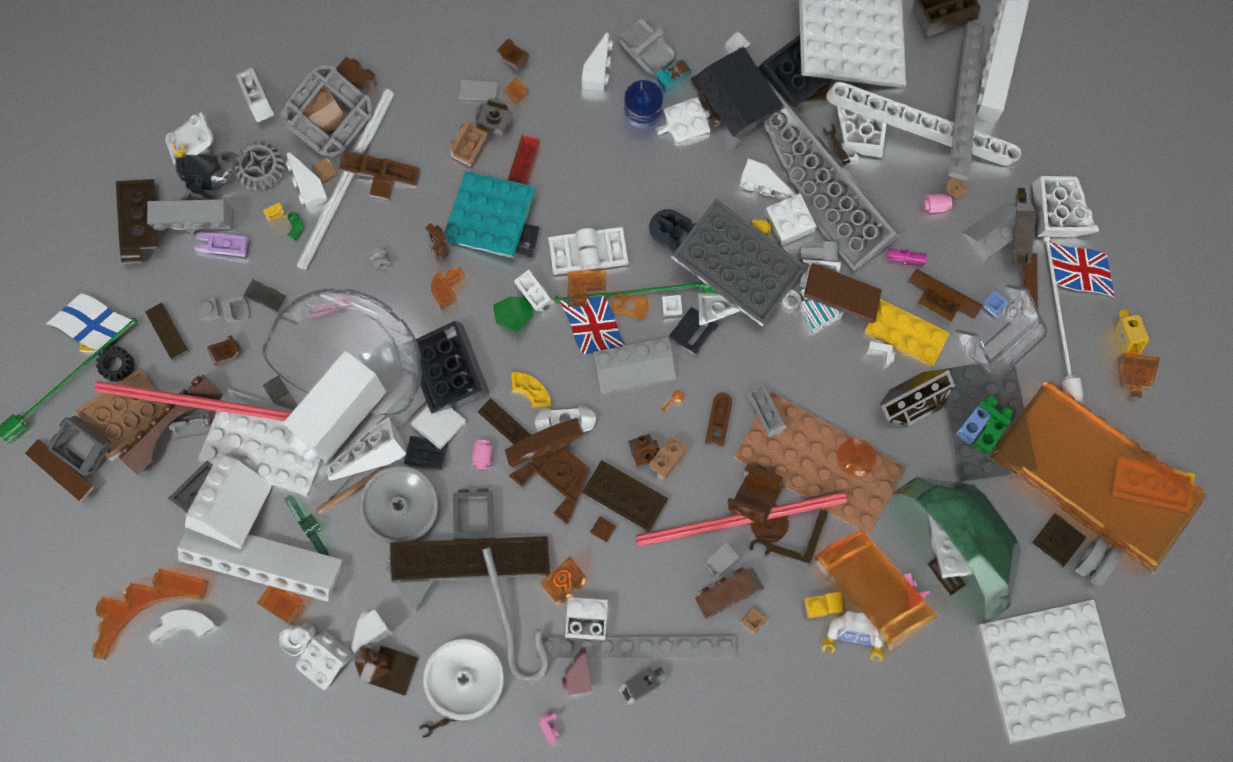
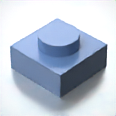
[982,290,1009,317]

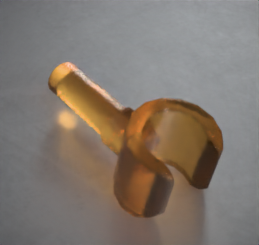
[661,390,685,412]

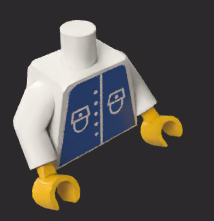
[822,611,884,661]

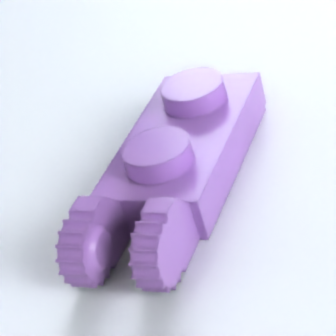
[193,233,249,257]

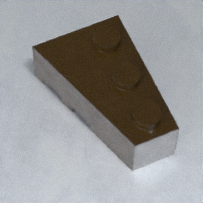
[913,0,981,37]

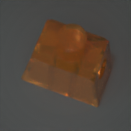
[1118,353,1159,400]

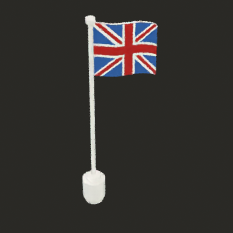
[1043,237,1115,405]

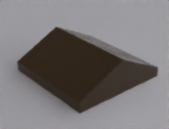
[368,645,418,696]

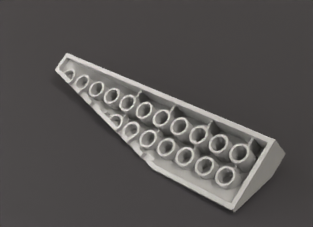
[764,76,902,271]

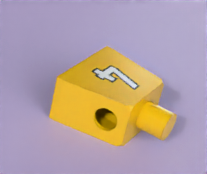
[1115,309,1149,358]

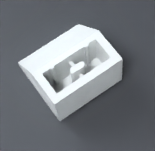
[565,597,608,640]

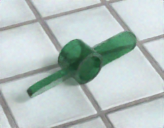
[285,495,329,556]

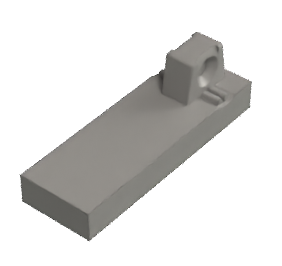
[746,382,787,437]

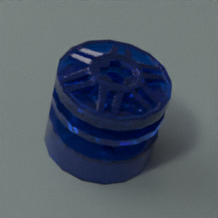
[624,80,663,128]

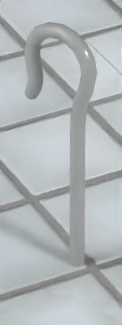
[482,547,549,682]

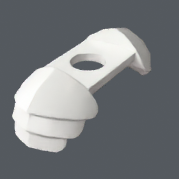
[534,406,597,432]

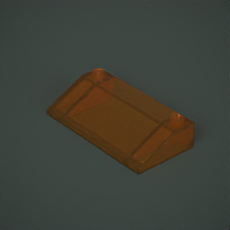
[815,530,938,653]

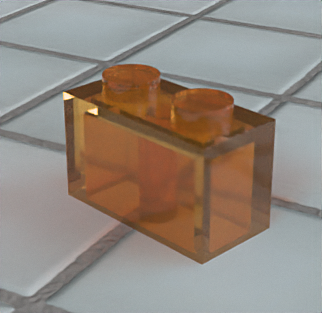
[257,585,306,625]

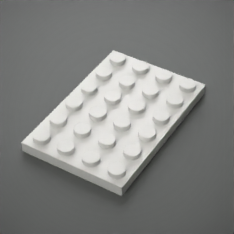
[198,388,322,497]

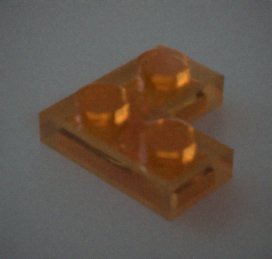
[567,270,606,307]

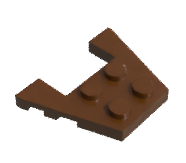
[509,447,590,525]

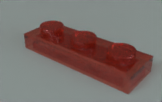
[508,135,540,185]

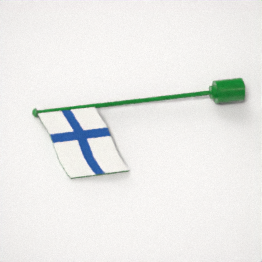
[0,293,137,443]

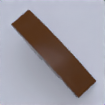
[339,151,419,186]
[505,418,583,468]
[25,439,95,502]

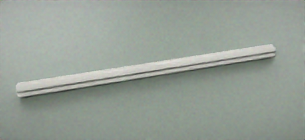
[297,89,394,270]

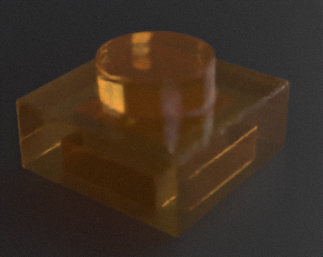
[503,78,529,104]

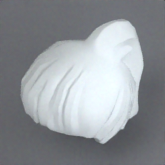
[279,622,315,656]

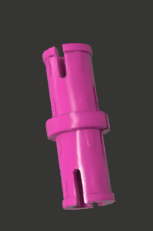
[887,247,927,266]

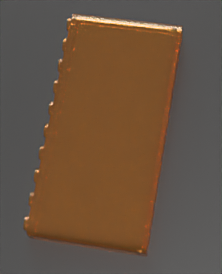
[989,382,1207,574]

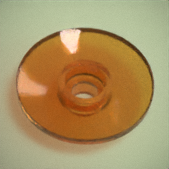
[837,438,876,477]

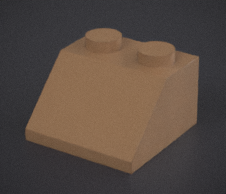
[302,87,345,136]

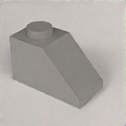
[706,542,739,577]

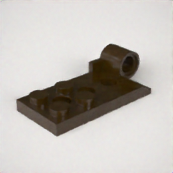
[116,179,159,264]

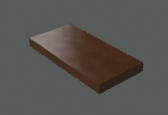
[804,263,882,323]

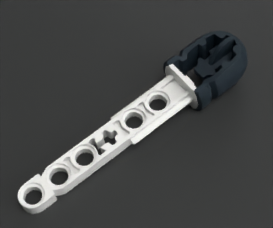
[649,209,801,310]

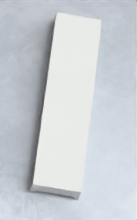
[177,528,342,601]

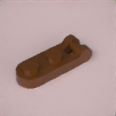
[705,392,732,447]

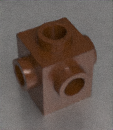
[628,434,660,466]

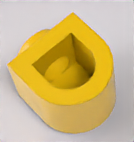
[750,218,771,236]

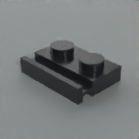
[404,436,448,470]

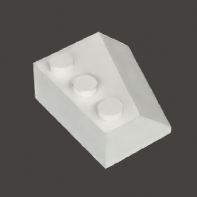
[835,92,890,157]
[1033,176,1099,237]

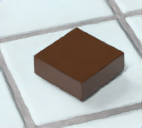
[369,178,392,200]

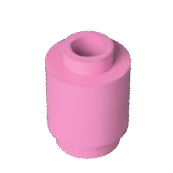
[923,193,952,213]
[471,440,492,469]

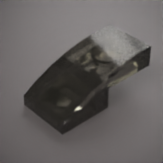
[243,279,287,313]
[262,375,298,410]

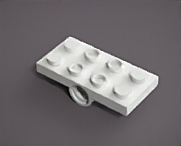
[548,227,628,275]
[926,500,982,578]

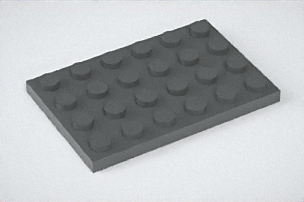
[671,198,807,326]
[939,359,1037,483]

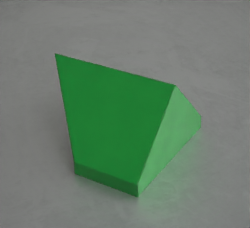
[493,296,534,332]

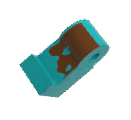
[655,59,692,92]

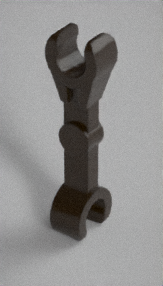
[823,124,850,165]
[419,718,459,738]

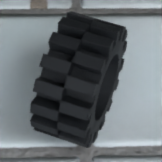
[96,345,134,382]

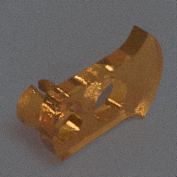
[611,292,649,321]

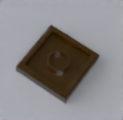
[1031,513,1087,568]

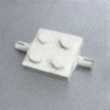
[656,97,716,145]

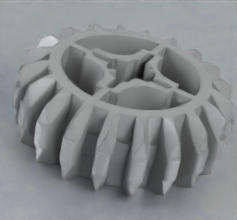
[234,140,285,191]

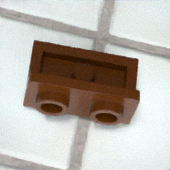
[425,223,450,262]

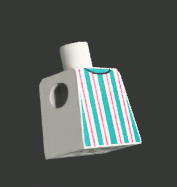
[799,288,843,335]

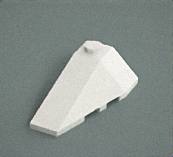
[326,417,406,481]

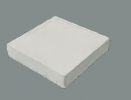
[411,406,466,449]

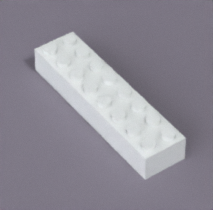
[975,0,1029,124]

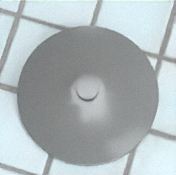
[359,466,438,544]

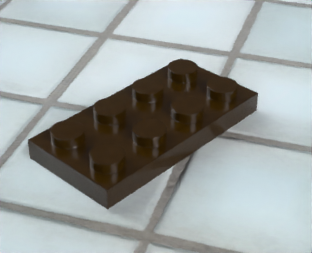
[582,460,668,532]

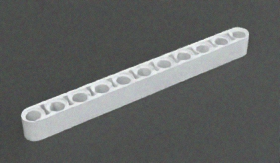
[827,82,1021,166]

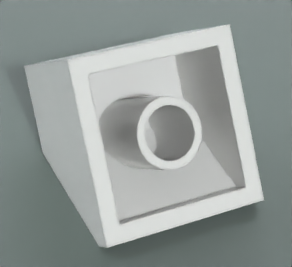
[352,609,392,653]

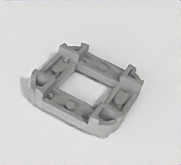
[280,65,372,157]

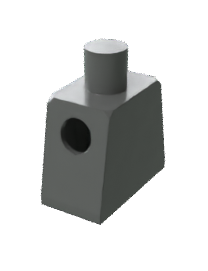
[619,667,667,705]

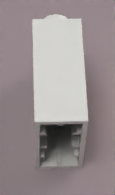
[283,350,386,463]

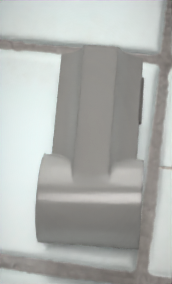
[800,241,838,261]

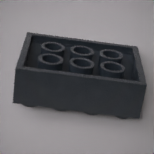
[758,35,833,107]
[694,46,784,139]
[405,321,489,414]

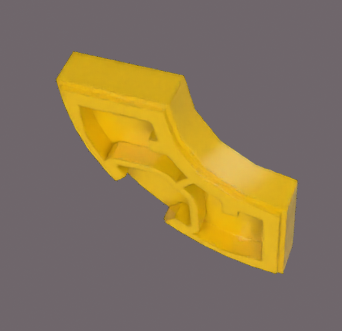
[511,371,552,409]

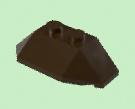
[880,369,955,426]

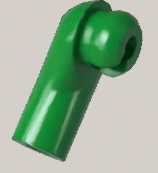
[287,212,303,241]

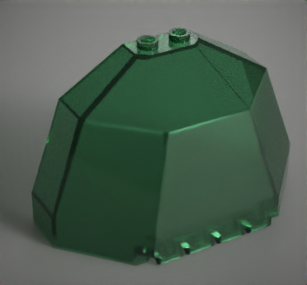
[892,477,1021,624]

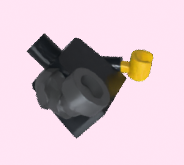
[173,143,237,194]

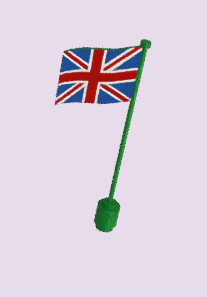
[555,280,716,355]

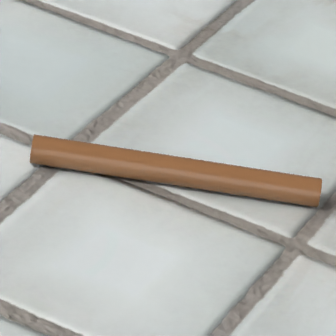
[316,467,384,515]

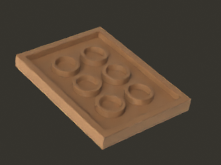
[75,368,167,459]

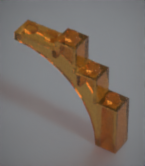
[92,569,209,660]

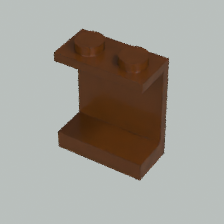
[727,464,784,524]

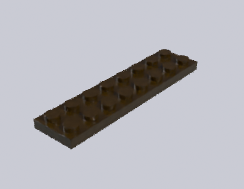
[390,536,550,583]

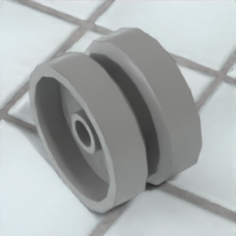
[1074,535,1123,587]

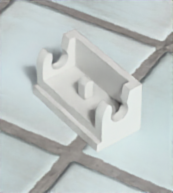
[514,269,555,311]

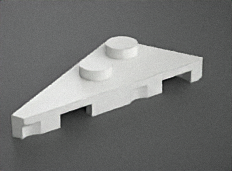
[698,293,741,325]

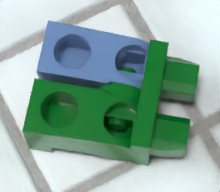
[956,395,1013,456]

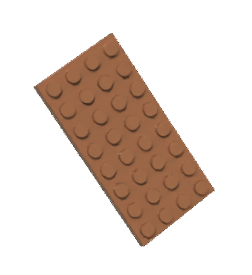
[733,392,907,535]

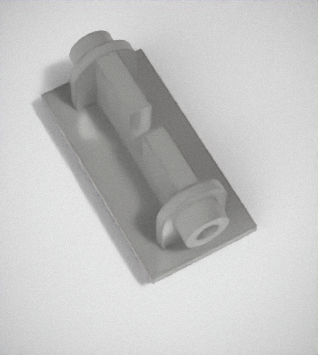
[169,413,211,438]

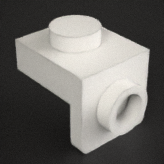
[867,340,895,368]

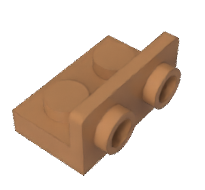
[649,436,688,482]

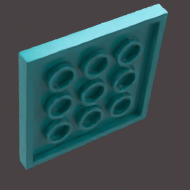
[444,171,536,258]

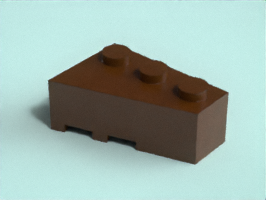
[695,567,765,619]

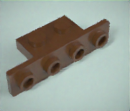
[908,269,982,321]

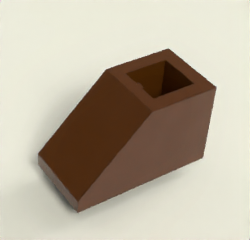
[336,56,377,89]
[354,645,390,683]

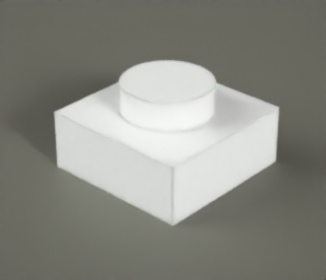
[724,32,751,53]
[662,295,683,317]

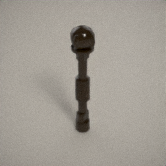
[690,76,722,126]

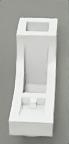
[147,610,219,644]

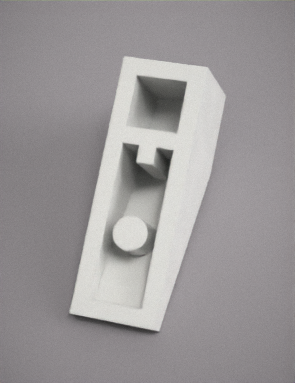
[236,68,274,122]

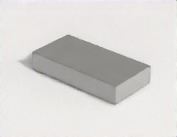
[459,79,498,101]

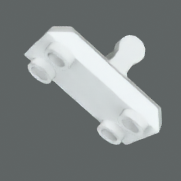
[165,112,213,164]

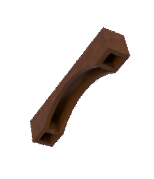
[118,374,222,475]

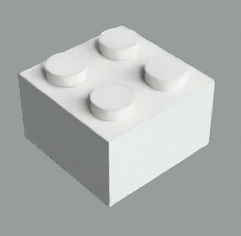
[764,194,816,247]

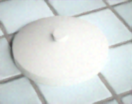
[423,639,504,720]

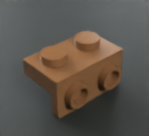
[449,120,489,167]

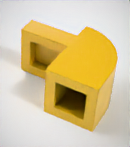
[804,592,846,619]

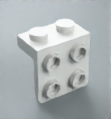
[296,630,354,690]

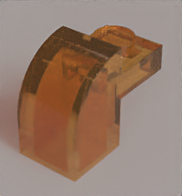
[431,267,466,310]

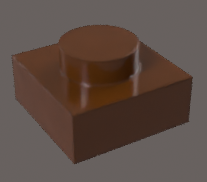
[590,516,616,543]

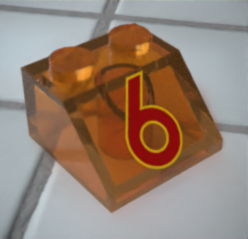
[540,557,586,605]

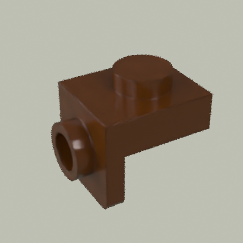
[497,38,530,70]
[207,335,240,366]

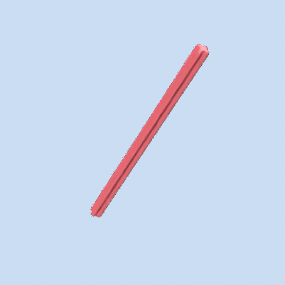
[94,381,292,421]
[636,492,847,546]

